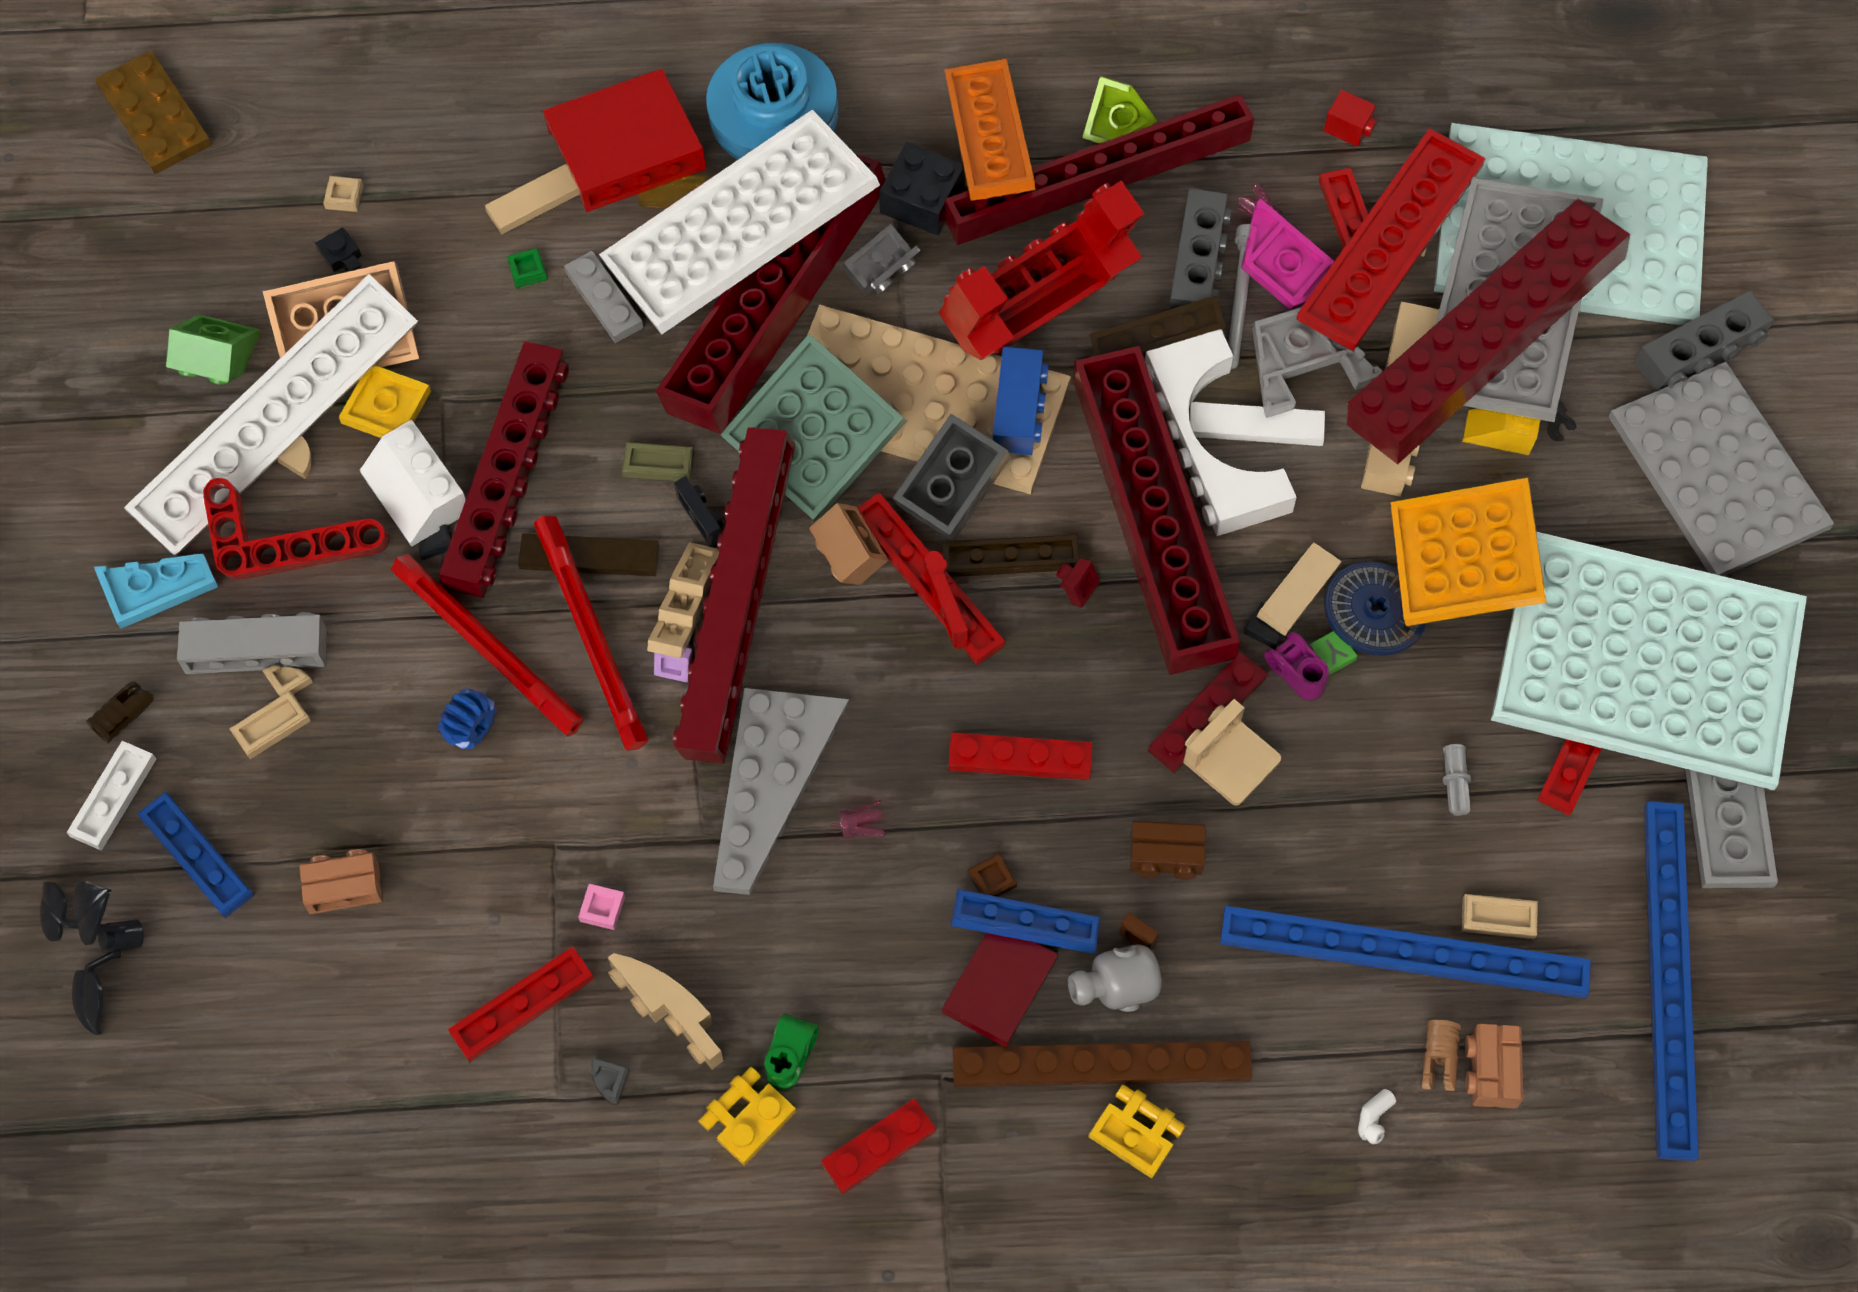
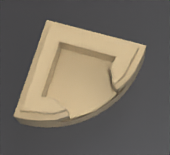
[277,436,311,479]
[262,665,313,697]

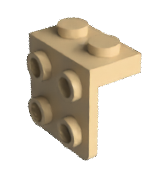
[1183,699,1281,806]

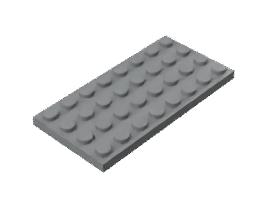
[1436,178,1603,422]

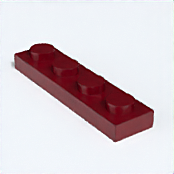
[1148,652,1268,774]

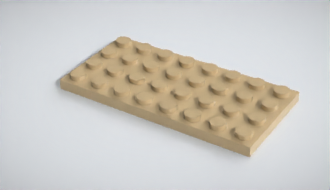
[808,305,1071,495]

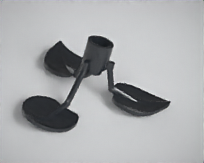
[40,881,144,1035]

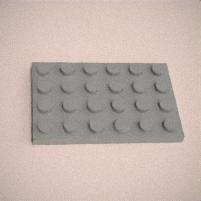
[1608,362,1834,576]

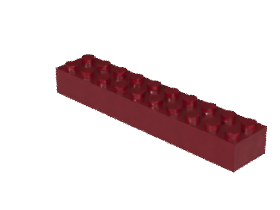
[655,153,886,434]
[1347,198,1630,465]
[1073,346,1240,675]

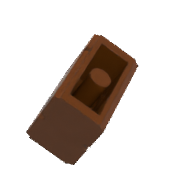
[1130,821,1205,880]

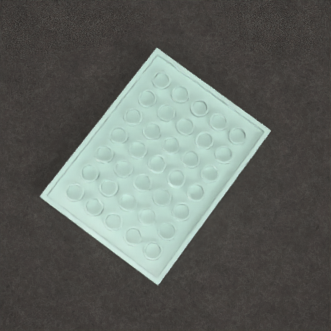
[1434,123,1708,325]
[1491,532,1807,790]

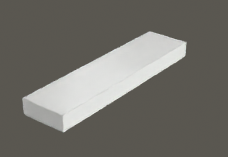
[1189,402,1325,446]

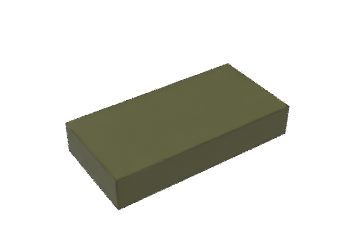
[622,442,694,482]

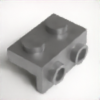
[840,224,921,296]

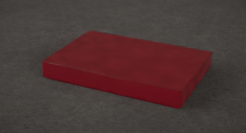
[941,933,1058,1047]

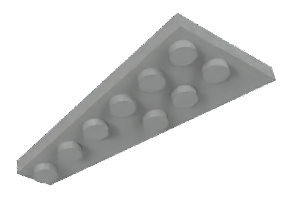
[713,688,849,895]

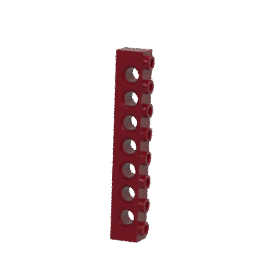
[439,341,569,598]

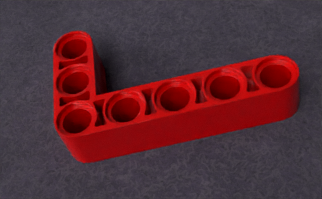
[203,478,389,580]

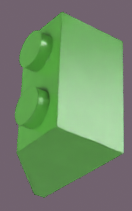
[166,314,260,384]

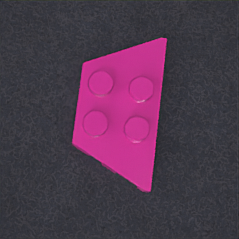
[1241,198,1334,310]

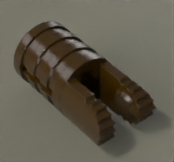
[86,681,154,744]

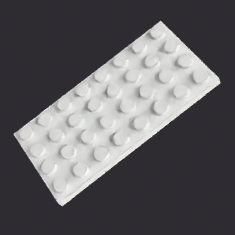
[599,109,880,334]

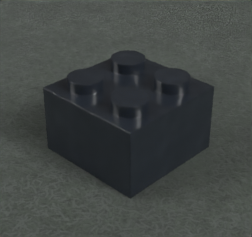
[879,142,965,235]

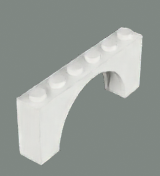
[1145,329,1297,536]

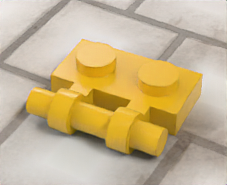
[698,1067,796,1166]
[1089,1085,1186,1179]

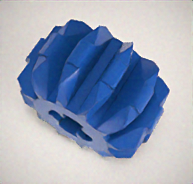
[438,688,497,750]

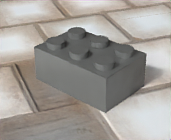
[893,414,1010,541]

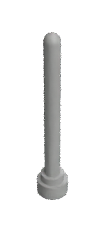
[1228,224,1250,369]

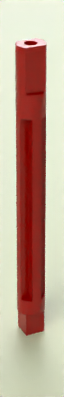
[534,516,649,751]
[391,554,584,737]

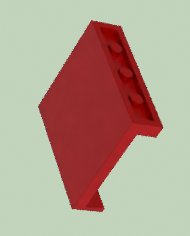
[543,68,706,213]

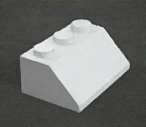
[360,420,466,547]

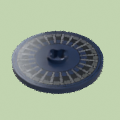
[1324,562,1426,656]

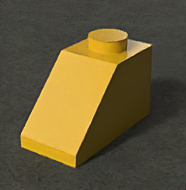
[1462,408,1540,455]

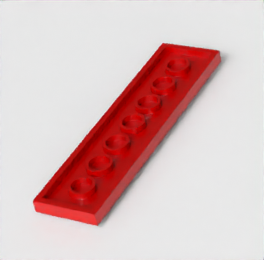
[1296,128,1486,352]

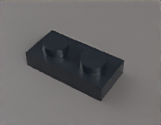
[674,476,724,548]

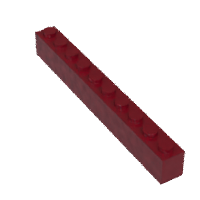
[945,94,1255,246]
[673,427,795,764]

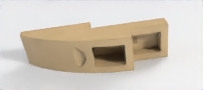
[608,953,724,1070]

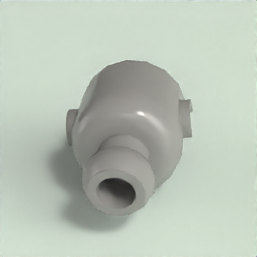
[1068,945,1162,1012]

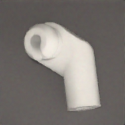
[1358,1089,1396,1144]

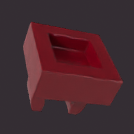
[1055,558,1100,608]

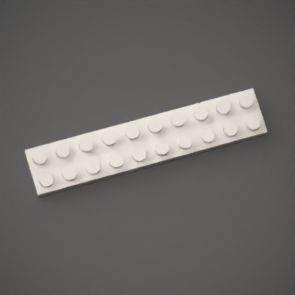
[124,274,418,557]

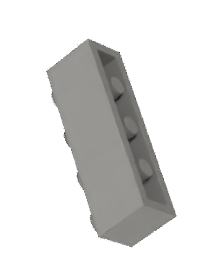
[177,612,327,674]

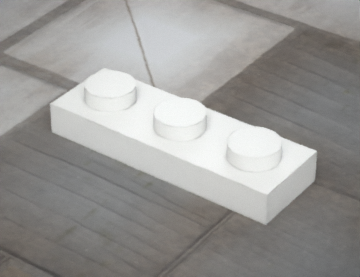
[67,741,156,851]

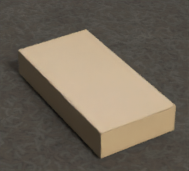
[230,691,310,759]
[1462,894,1538,940]

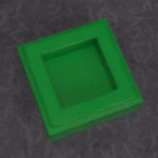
[506,248,547,289]

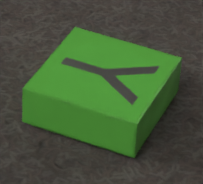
[1309,631,1358,676]

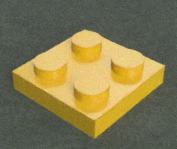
[339,365,431,438]

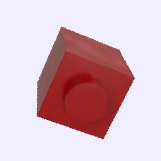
[1324,90,1377,147]

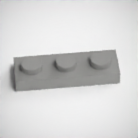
[564,251,643,343]

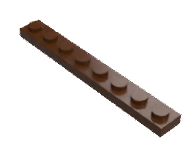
[953,1041,1252,1088]

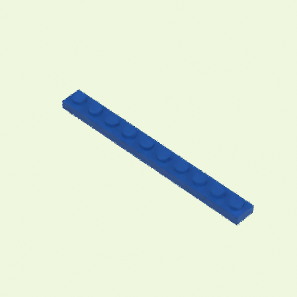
[1644,801,1699,1162]
[1220,906,1591,999]

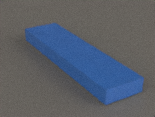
[137,792,254,918]
[951,889,1100,954]

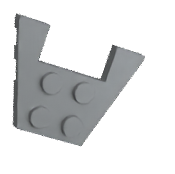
[1252,307,1383,418]

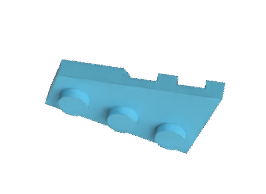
[94,554,218,629]

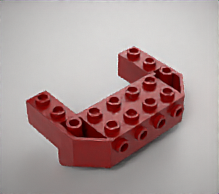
[938,180,1144,360]

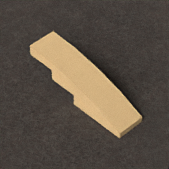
[647,542,719,659]

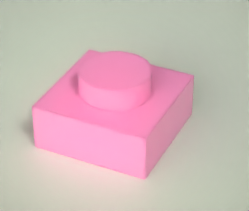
[578,884,625,930]

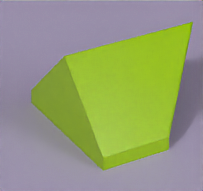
[1082,76,1158,144]

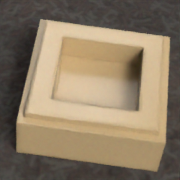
[323,176,363,212]

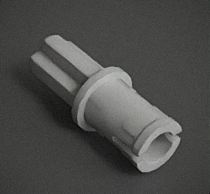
[1443,744,1472,816]

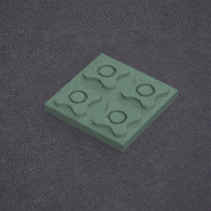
[720,334,907,522]

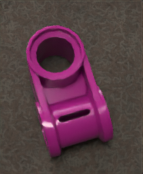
[1264,632,1329,700]

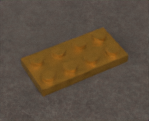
[95,50,212,174]

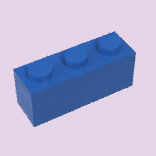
[993,347,1049,455]

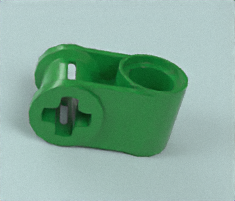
[764,1013,819,1091]

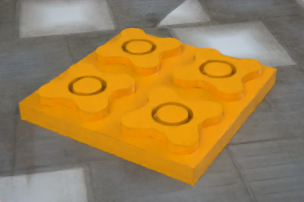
[1391,478,1547,626]

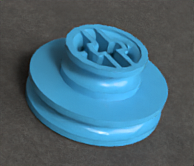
[706,43,839,160]

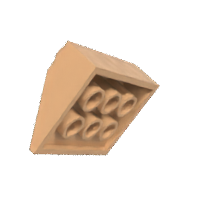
[263,261,419,368]

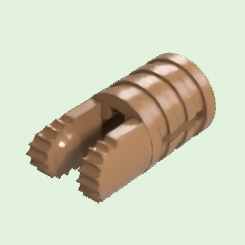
[1422,1020,1461,1091]

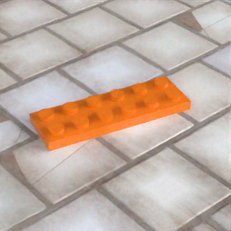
[944,59,1035,201]

